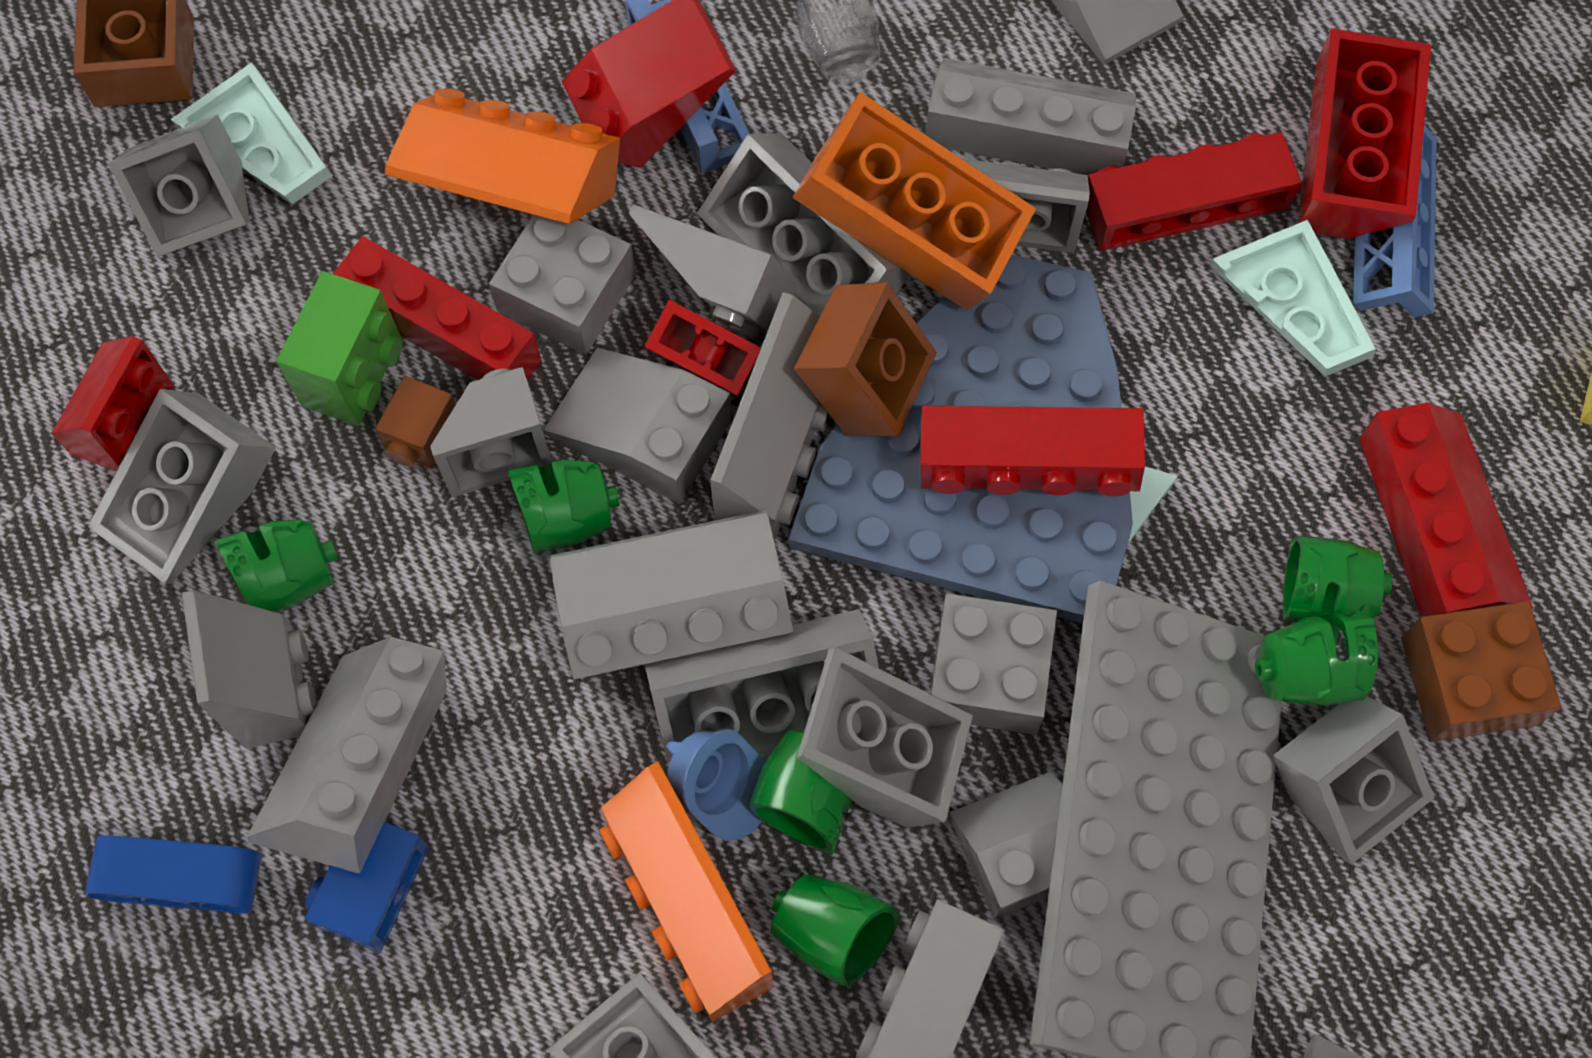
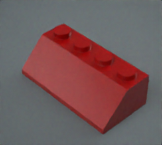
[1298,28,1431,239]
[1359,402,1533,617]

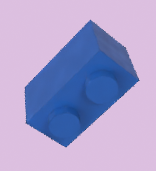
[305,822,429,954]

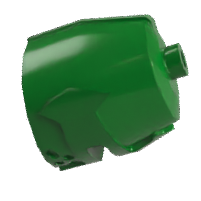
[508,459,620,554]
[215,520,338,613]
[1282,536,1393,622]
[1255,612,1379,705]
[749,729,852,855]
[770,875,901,987]

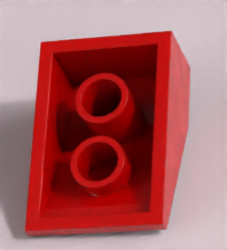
[561,0,737,168]

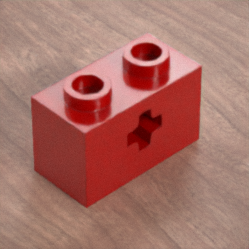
[644,300,761,399]

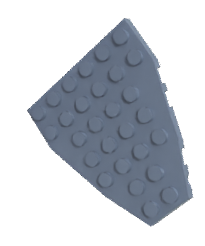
[788,255,1133,624]

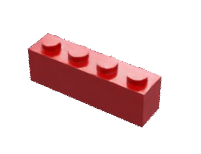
[1086,132,1302,252]
[333,236,542,381]
[920,406,1145,497]

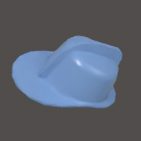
[666,729,765,841]

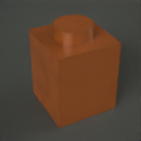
[375,375,456,469]

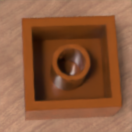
[73,0,194,107]
[794,282,937,436]
[1401,601,1562,742]

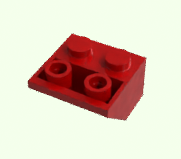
[51,336,175,472]

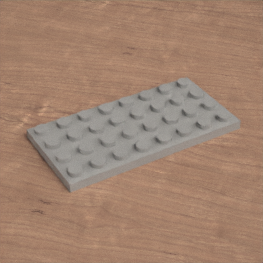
[1030,580,1281,1058]

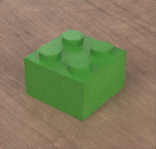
[276,271,403,427]

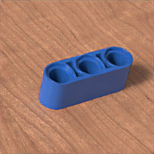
[84,835,262,914]

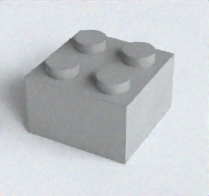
[489,215,636,355]
[930,593,1057,735]

